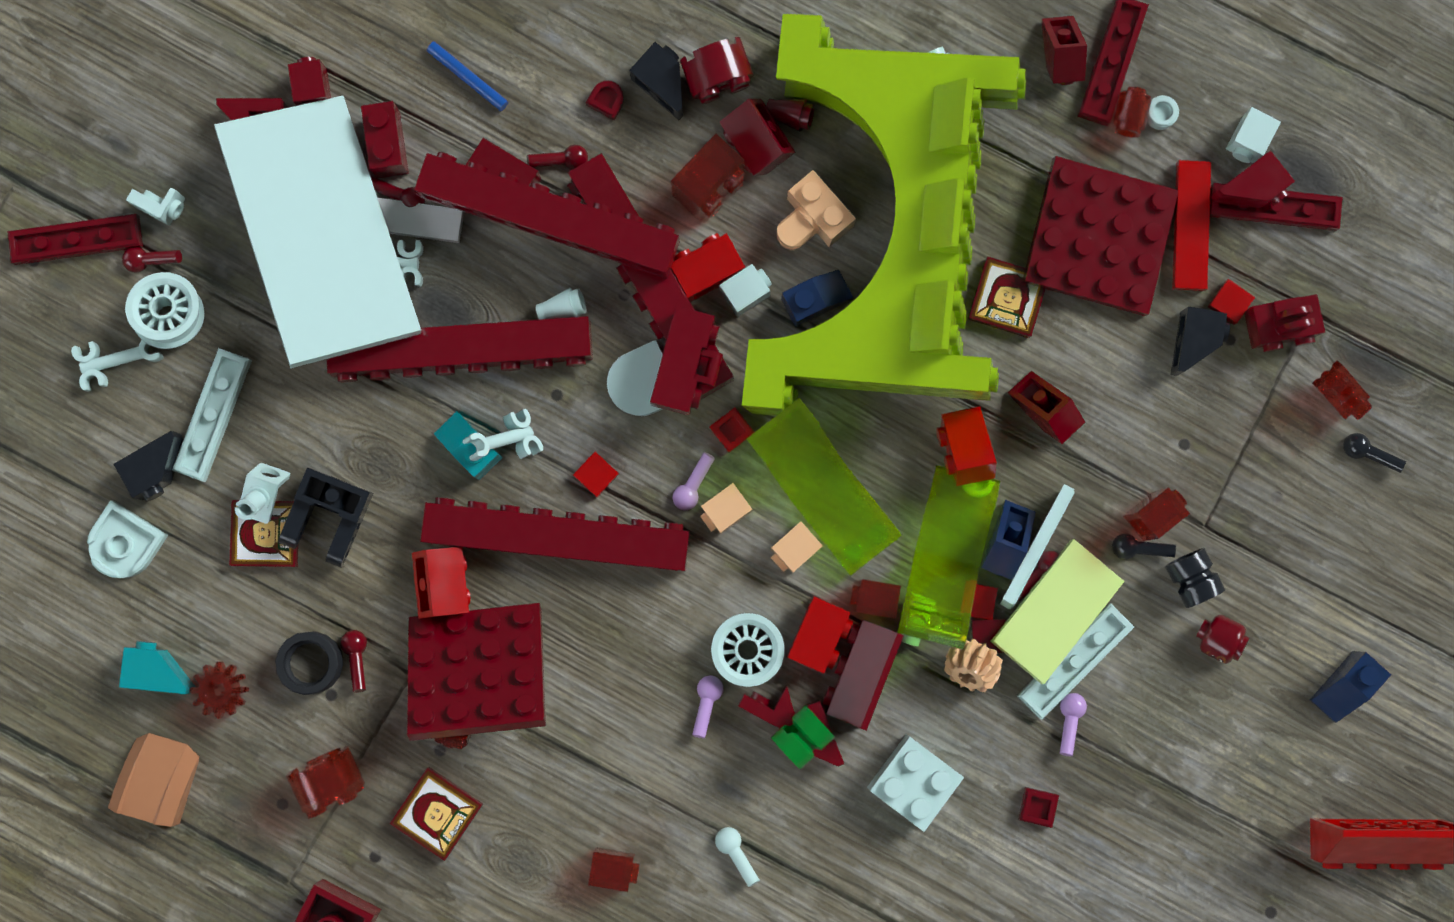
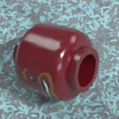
[1196,615,1250,664]

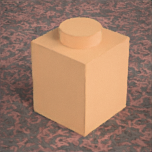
[700,483,753,534]
[770,521,823,573]

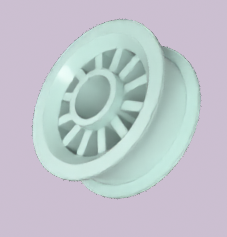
[125,272,205,349]
[711,613,784,687]

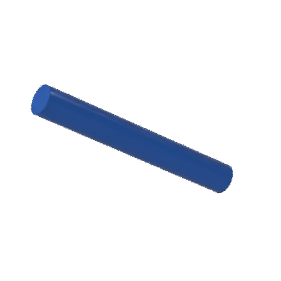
[427,41,508,112]

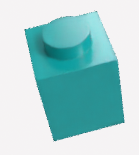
[434,411,503,480]
[119,641,196,694]

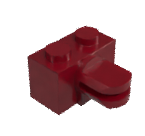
[1244,294,1325,353]

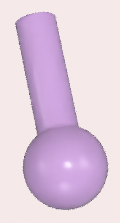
[672,452,715,510]
[692,675,723,738]
[1059,693,1087,756]

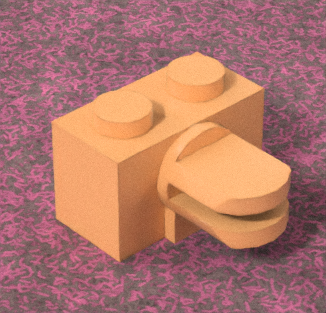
[777,170,856,250]

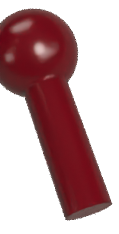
[527,145,588,170]
[370,176,425,207]
[122,247,182,273]
[1017,551,1059,602]
[340,630,367,693]

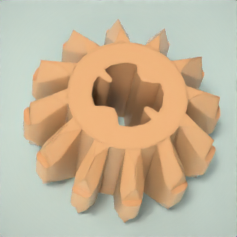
[944,638,1003,692]

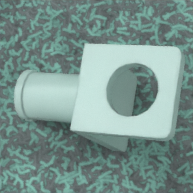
[235,463,290,524]

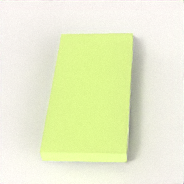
[990,539,1125,684]

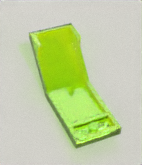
[747,398,902,577]
[897,465,1000,649]

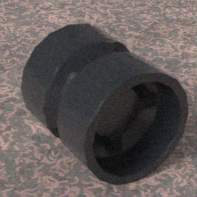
[1165,548,1226,608]

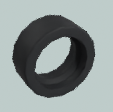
[275,631,343,695]

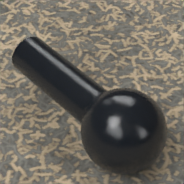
[1343,433,1407,473]
[1112,533,1176,560]

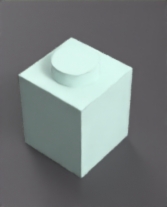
[1226,107,1281,163]
[719,264,772,317]

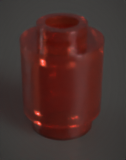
[1113,87,1152,138]

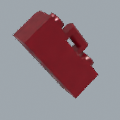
[650,306,723,416]

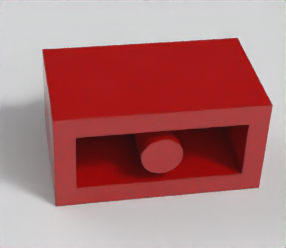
[671,233,746,303]
[936,406,997,486]
[412,547,471,619]
[786,596,853,674]

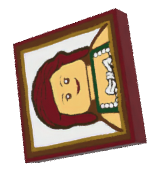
[967,256,1045,338]
[229,500,299,567]
[390,767,483,861]

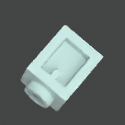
[126,188,185,226]

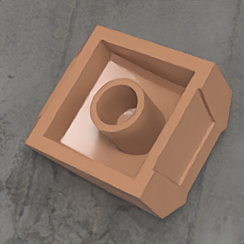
[108,733,199,827]

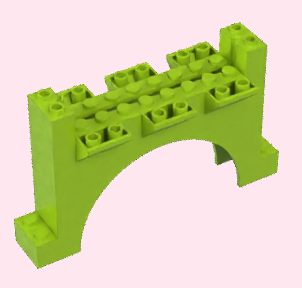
[742,14,1026,417]

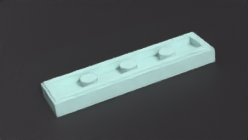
[172,348,252,482]
[1000,484,1075,609]
[1017,603,1134,720]

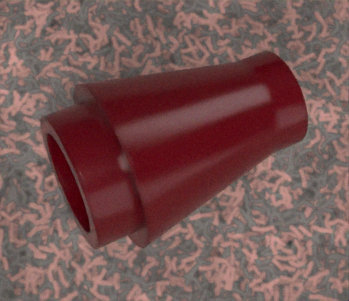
[766,98,815,131]

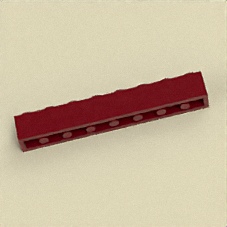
[414,152,680,279]
[567,153,734,400]
[327,316,593,382]
[420,497,690,572]

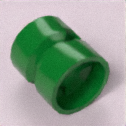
[771,705,835,770]

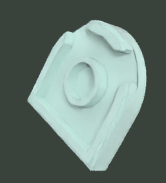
[607,340,663,416]
[87,500,168,578]

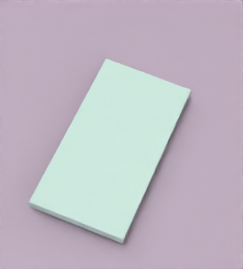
[214,96,421,369]

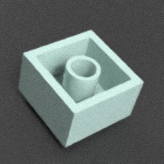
[867,734,964,832]

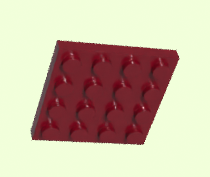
[1022,156,1178,316]
[407,603,546,741]

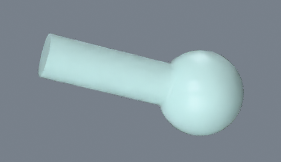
[715,827,760,887]

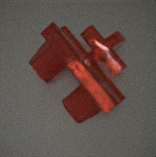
[1312,360,1372,420]

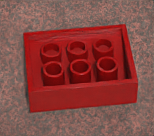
[1310,818,1454,870]

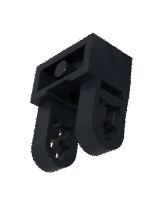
[278,467,374,568]

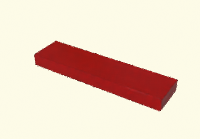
[1172,160,1211,291]

